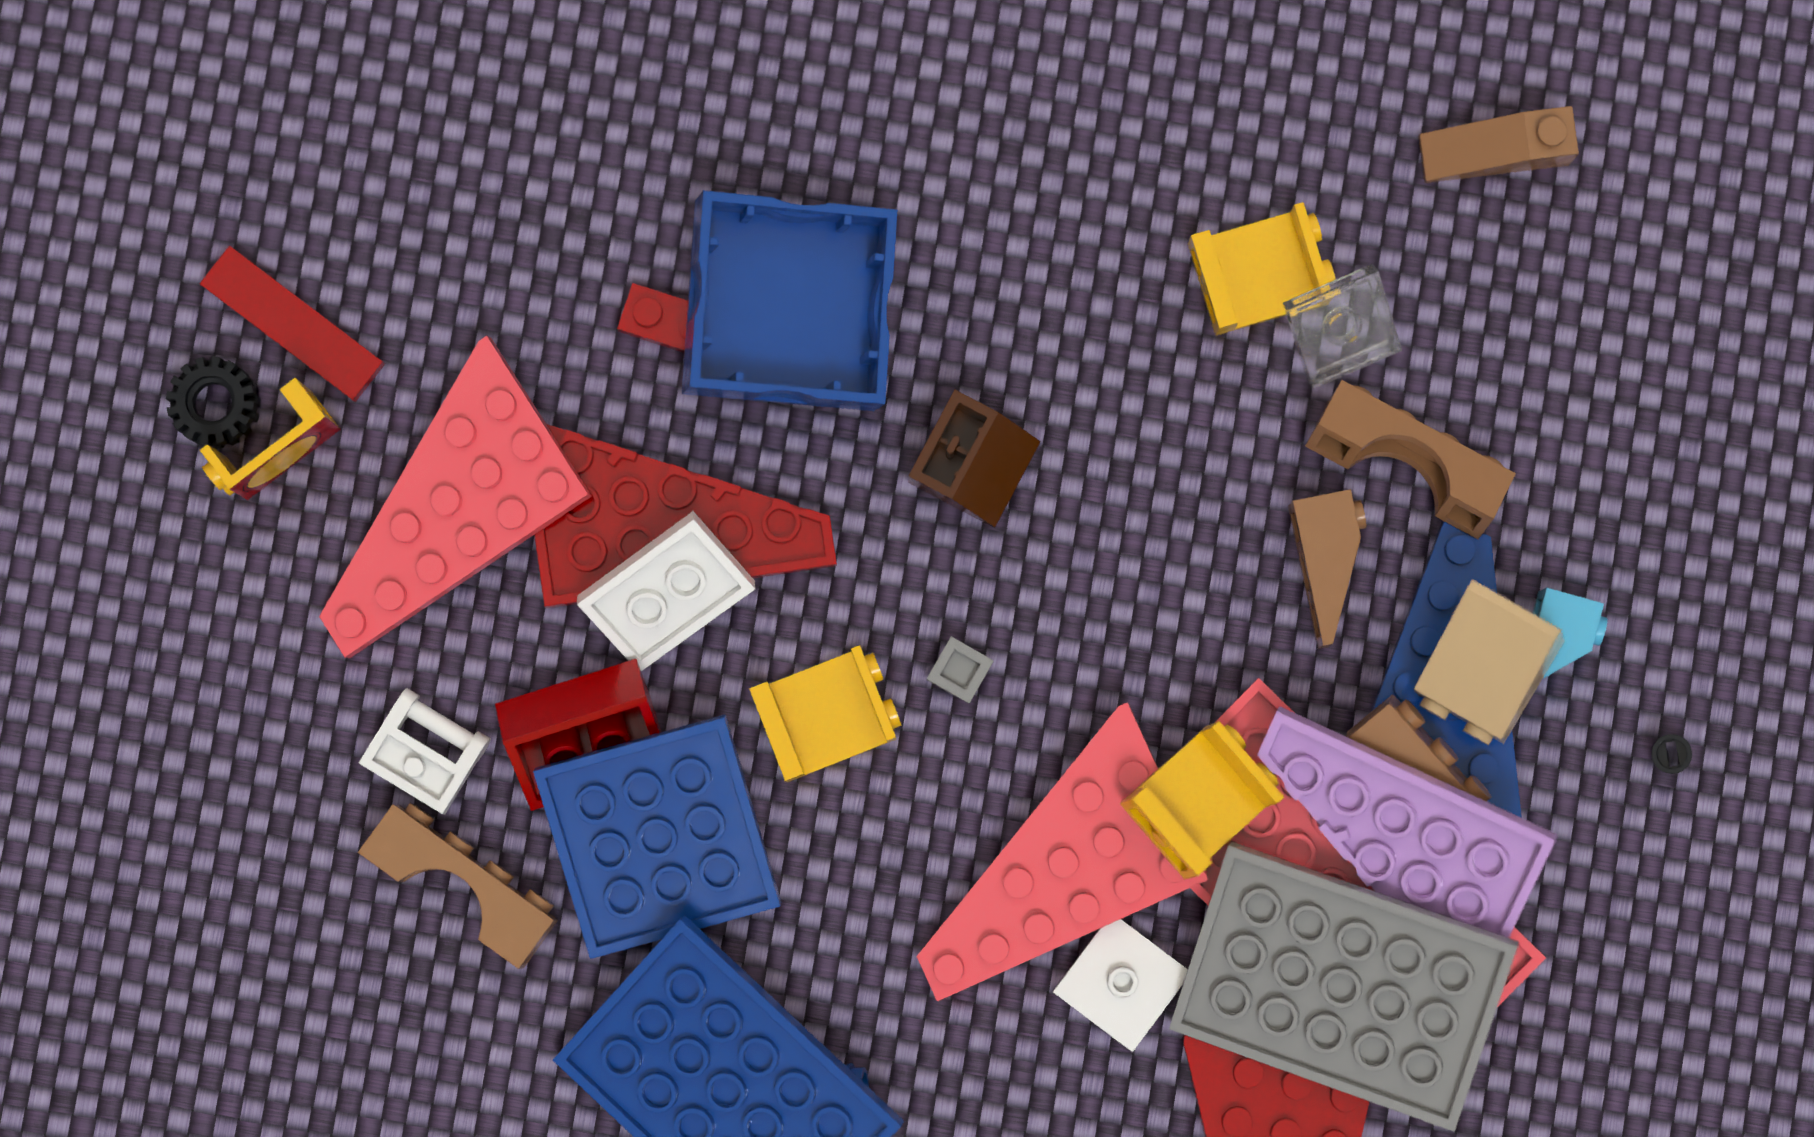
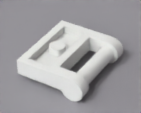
[359,688,491,815]

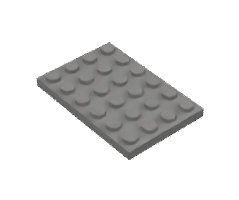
[1169,841,1519,1132]

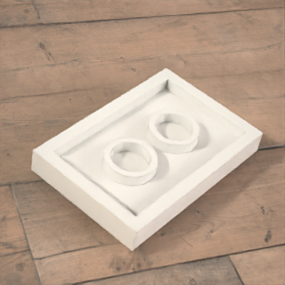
[577,511,755,671]

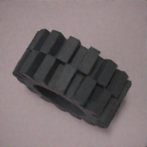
[166,356,261,449]

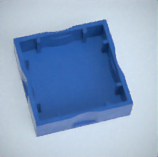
[682,190,898,411]

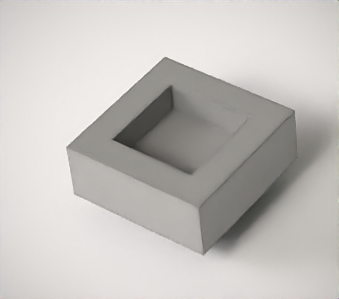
[926,636,994,704]

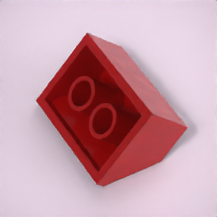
[495,659,661,811]

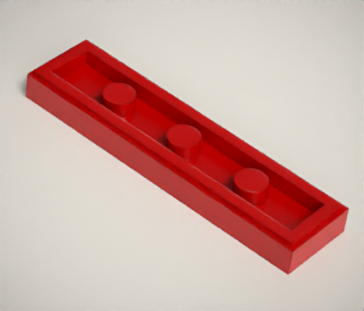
[200,245,385,402]

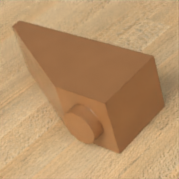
[1418,106,1579,183]
[1288,489,1366,649]

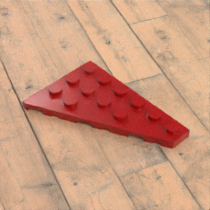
[535,424,837,608]
[1182,1035,1369,1137]

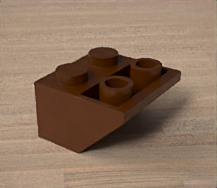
[908,389,1041,528]

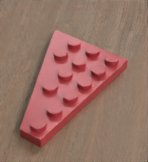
[319,336,592,658]
[917,702,1209,1002]

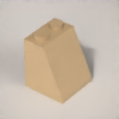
[1414,580,1564,746]

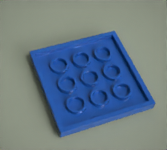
[533,714,781,959]

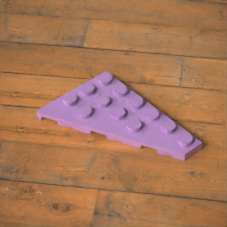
[1257,706,1557,938]

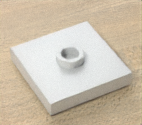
[1053,919,1188,1052]

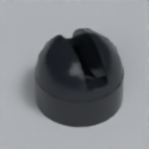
[1652,734,1692,774]

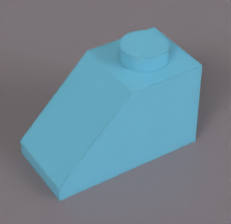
[1533,588,1608,678]

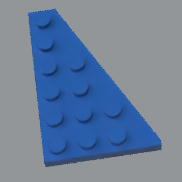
[1371,521,1522,818]

